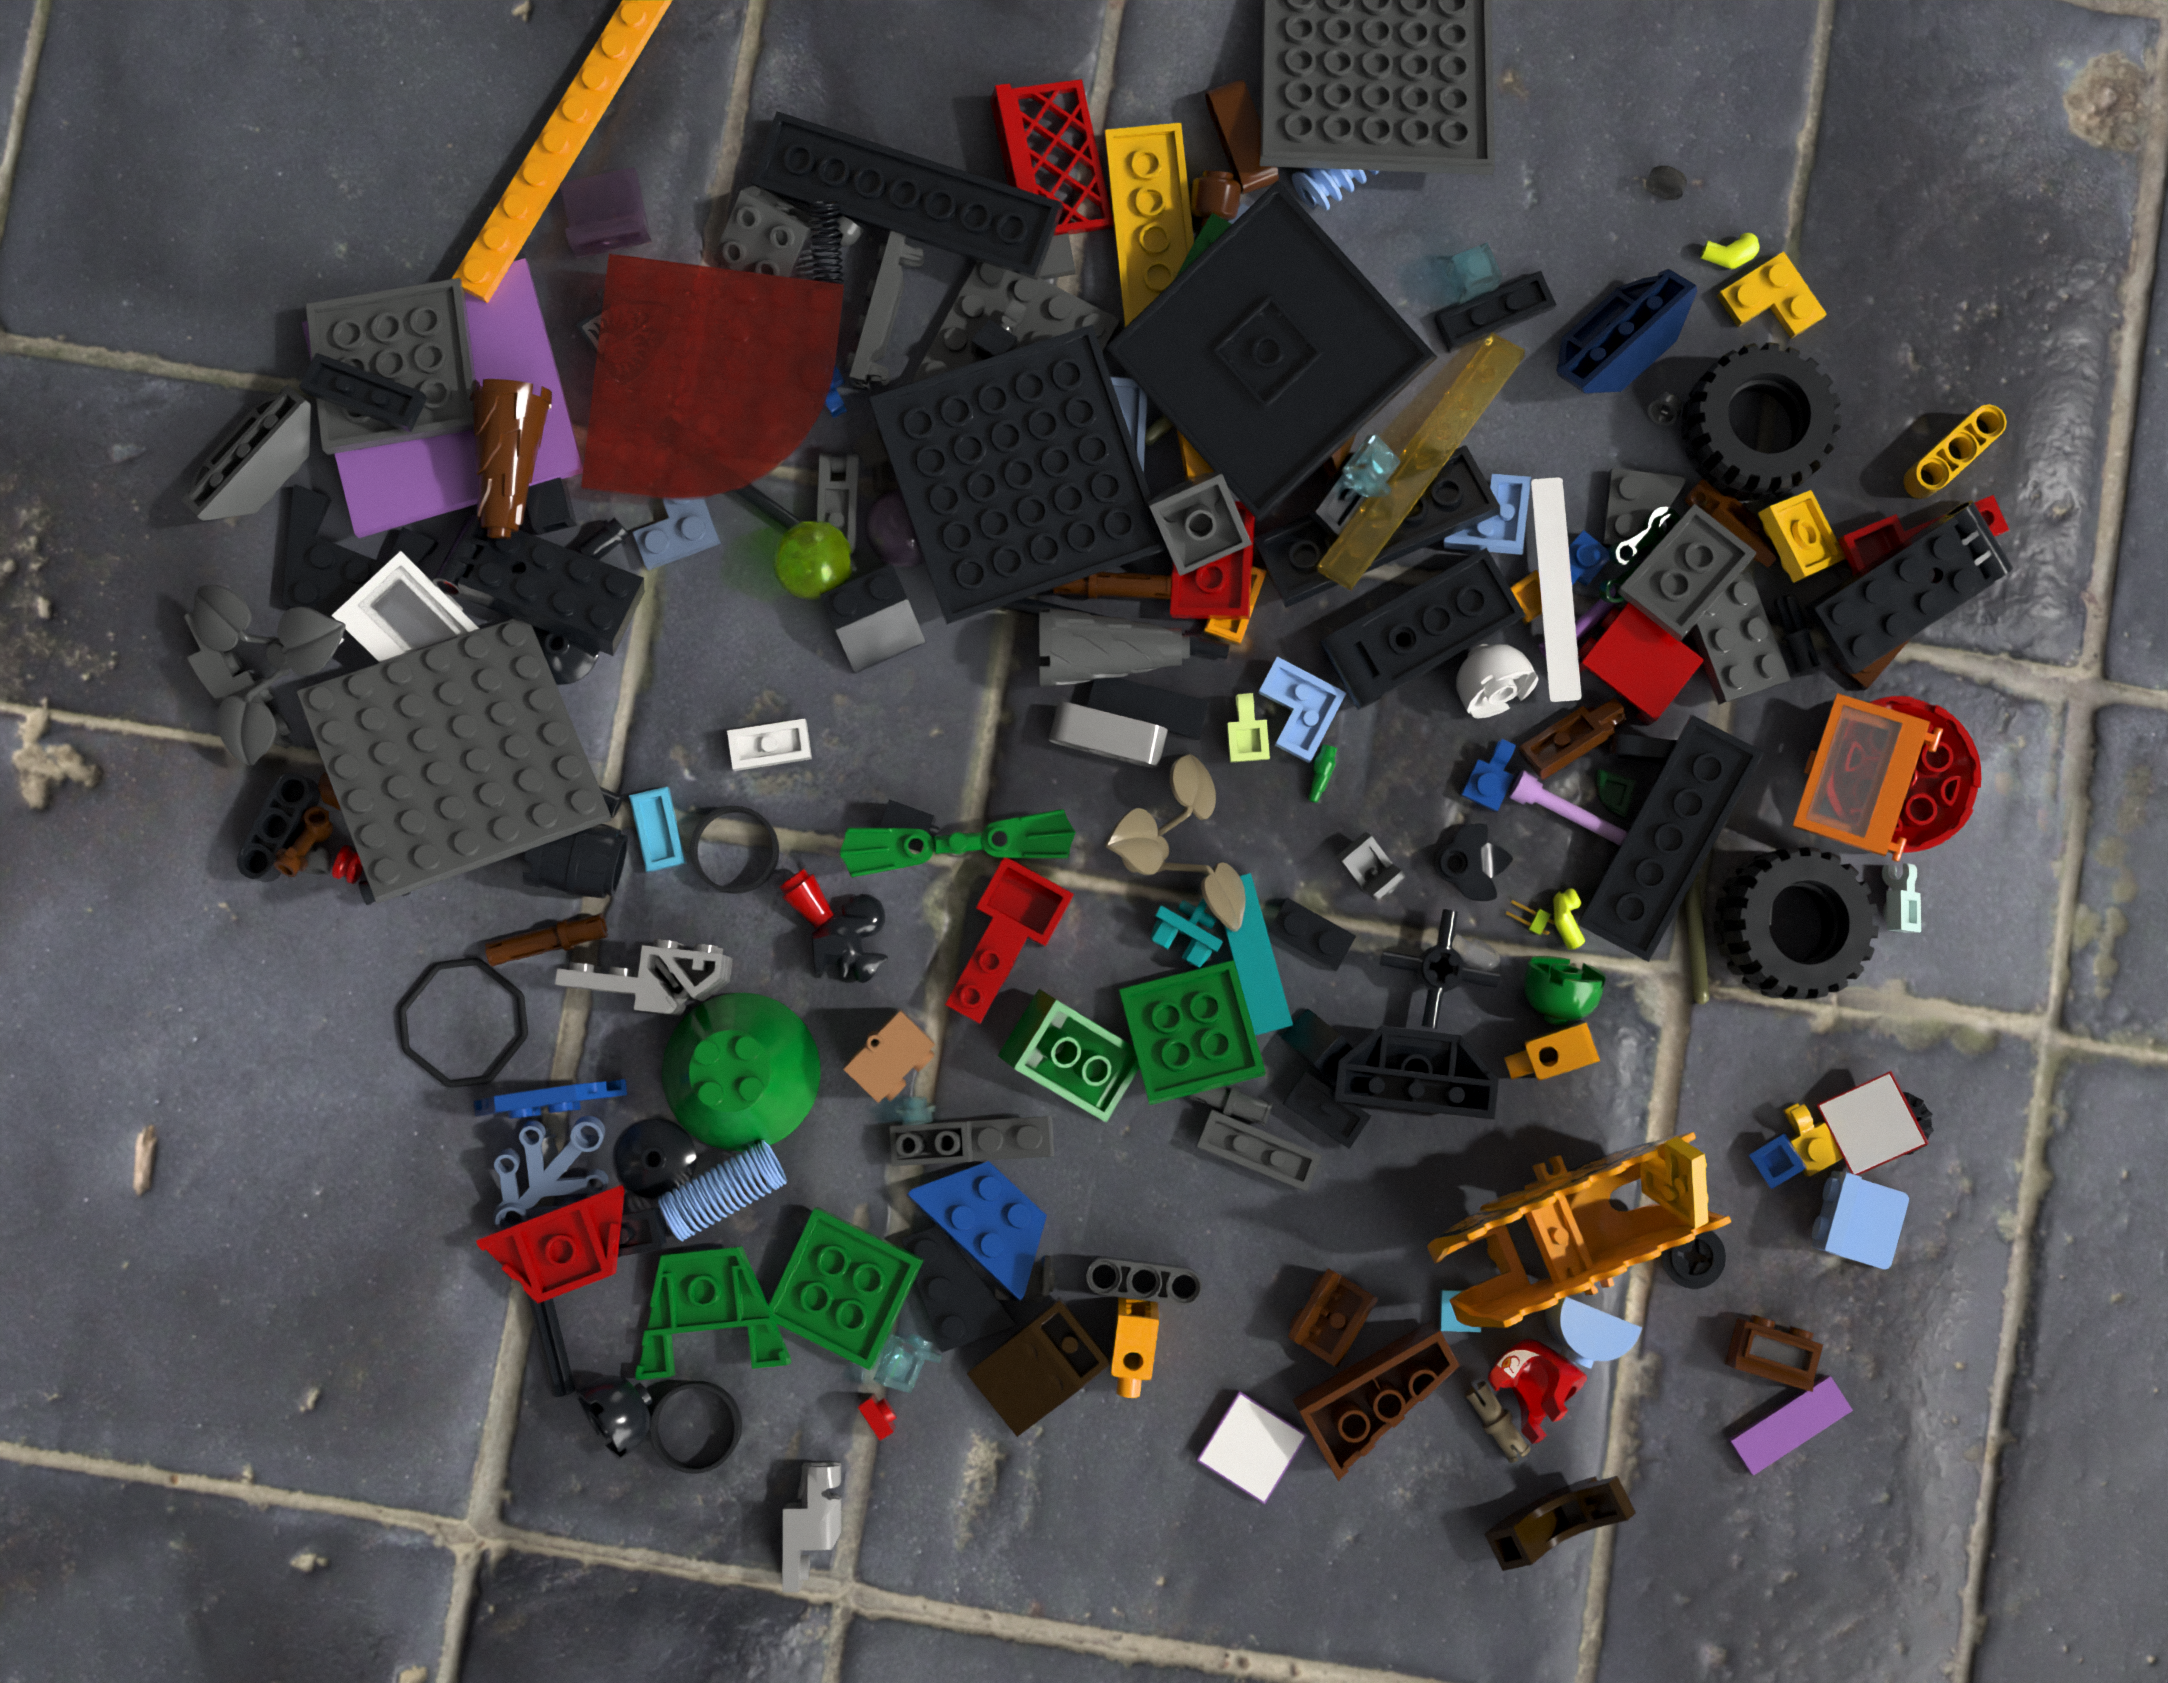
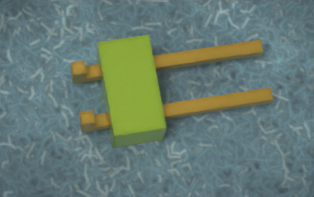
[1505,900,1554,936]

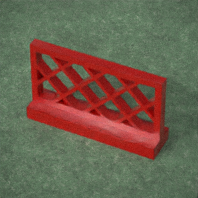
[990,79,1114,236]

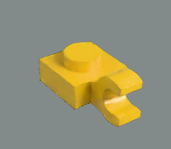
[1783,1103,1843,1177]

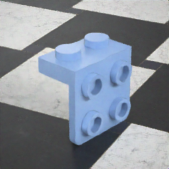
[1811,1171,1909,1269]

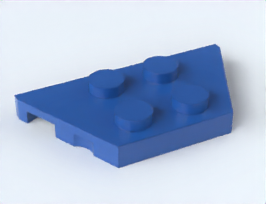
[473,1079,628,1119]
[906,1161,1047,1302]

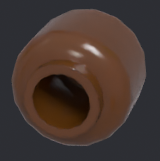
[1190,170,1241,227]

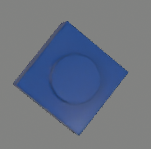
[1749,1133,1807,1189]

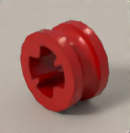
[332,845,363,884]

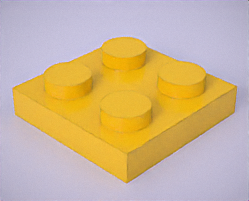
[1758,490,1846,583]

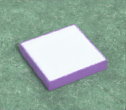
[1196,1390,1307,1504]

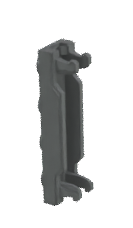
[845,230,925,390]

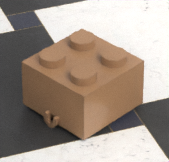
[843,1008,935,1103]

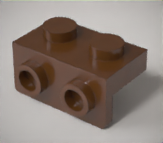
[1288,1268,1379,1368]

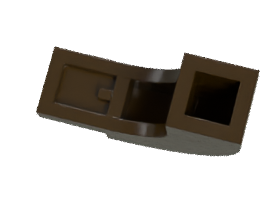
[1484,1476,1636,1571]

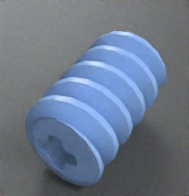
[1292,168,1379,211]

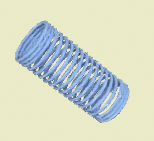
[658,1140,787,1241]

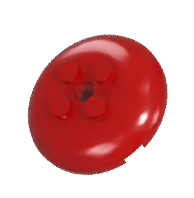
[1825,696,1982,853]

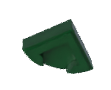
[1594,769,1636,819]

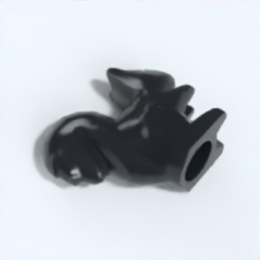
[812,894,888,983]

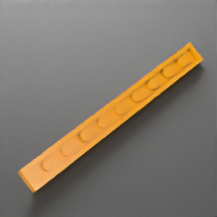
[452,0,672,303]

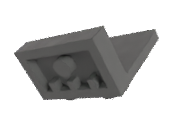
[713,185,823,295]

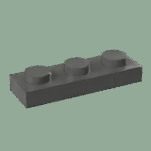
[1196,1110,1322,1192]

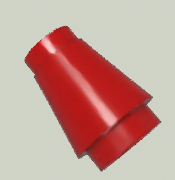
[779,868,834,929]

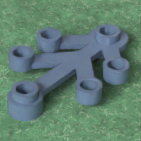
[493,1116,609,1231]

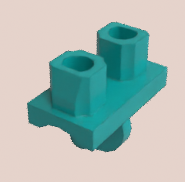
[1149,898,1223,968]

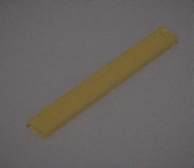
[1317,333,1525,590]

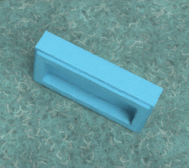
[629,787,687,873]

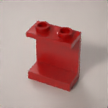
[1578,602,1704,726]

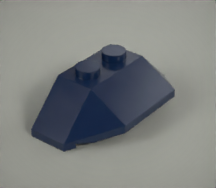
[1556,269,1698,393]

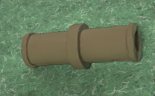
[1465,1381,1531,1463]

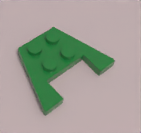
[635,1246,791,1380]

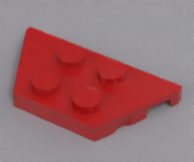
[476,1184,625,1304]

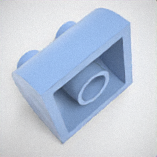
[1545,1297,1642,1369]

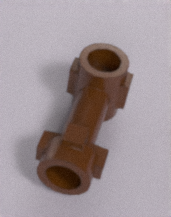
[274,806,333,877]

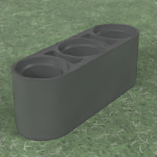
[1086,1256,1202,1305]

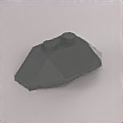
[181,385,311,521]

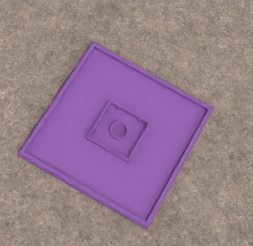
[302,258,585,538]

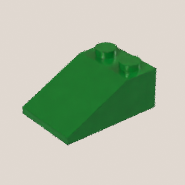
[998,989,1139,1122]

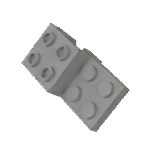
[555,939,733,1016]

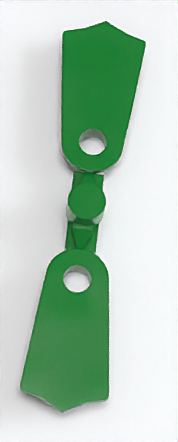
[839,809,1076,878]

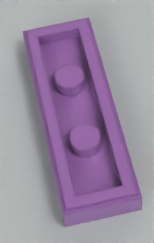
[1727,1375,1853,1476]

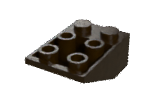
[967,1296,1111,1437]

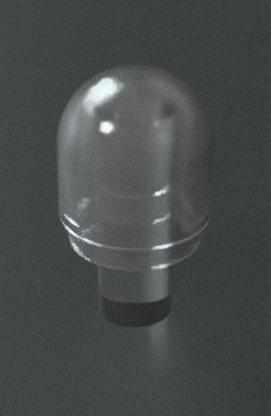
[1452,933,1501,972]

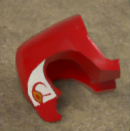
[1488,1338,1587,1444]

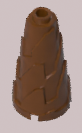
[470,379,552,539]

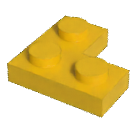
[1717,251,1827,339]
[1640,1136,1708,1229]

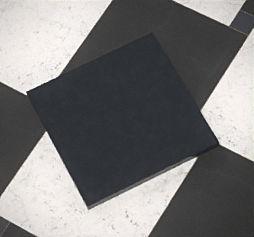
[1105,180,1438,521]

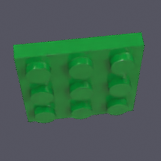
[1119,960,1265,1105]
[769,1207,924,1371]

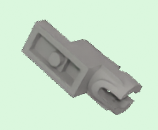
[782,1461,841,1592]

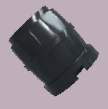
[523,824,628,899]

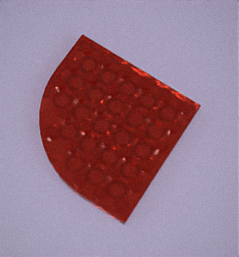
[581,254,844,500]

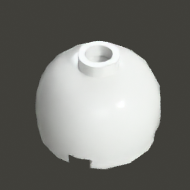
[1456,644,1538,719]

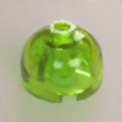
[772,520,853,601]

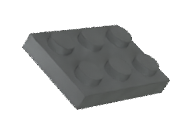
[1618,504,1757,642]
[1690,571,1791,705]

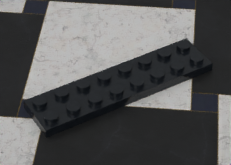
[750,111,1064,280]

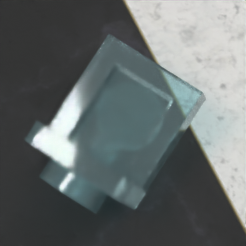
[873,1333,943,1393]

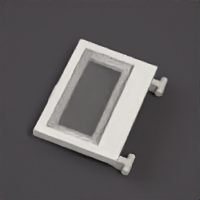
[332,551,480,663]

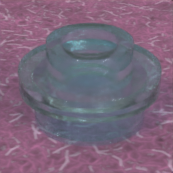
[896,1096,936,1125]

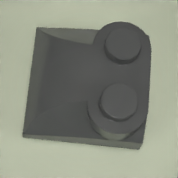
[1148,470,1252,576]

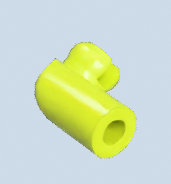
[1700,233,1760,269]
[1553,888,1585,950]

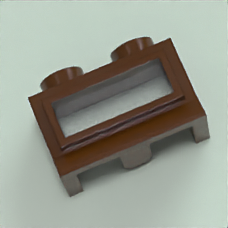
[1725,1314,1824,1392]

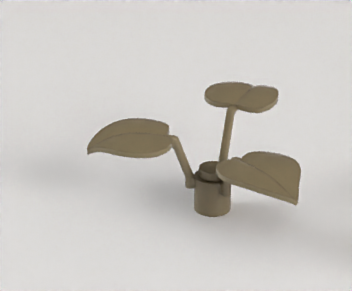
[1105,753,1246,932]

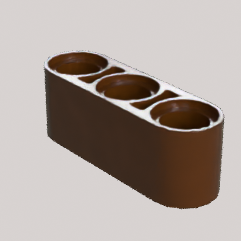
[1205,79,1279,195]

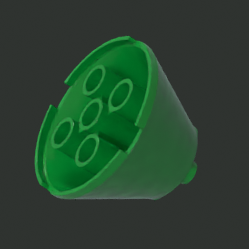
[662,993,821,1151]

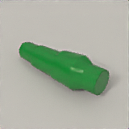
[1308,744,1338,803]

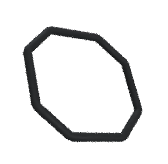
[398,958,528,1088]

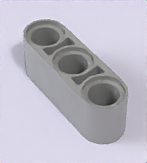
[1048,702,1168,768]

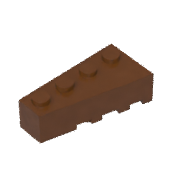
[1293,1321,1460,1482]

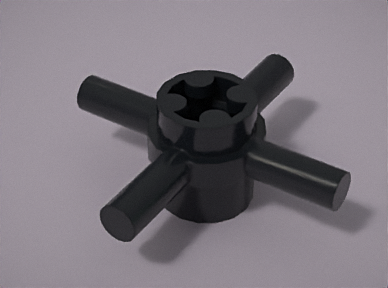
[1380,909,1500,1029]

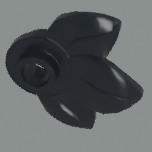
[1434,823,1513,902]

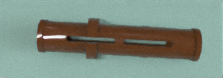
[1054,572,1172,600]
[485,913,608,967]

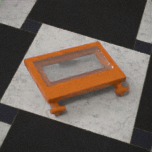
[1792,693,1943,862]

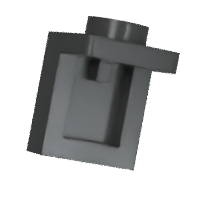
[1336,832,1405,901]

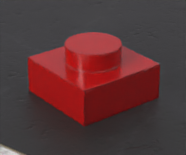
[858,1394,897,1441]

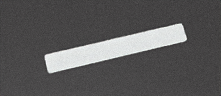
[1531,477,1581,702]

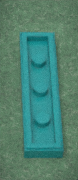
[1223,873,1293,1036]

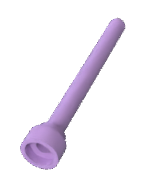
[1509,770,1627,845]

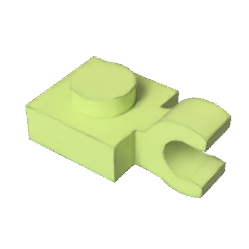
[1227,693,1270,763]

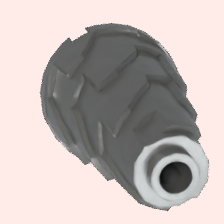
[1039,608,1190,687]

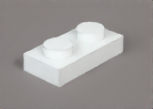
[727,719,812,771]

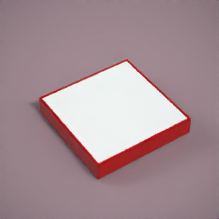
[1817,1071,1929,1176]

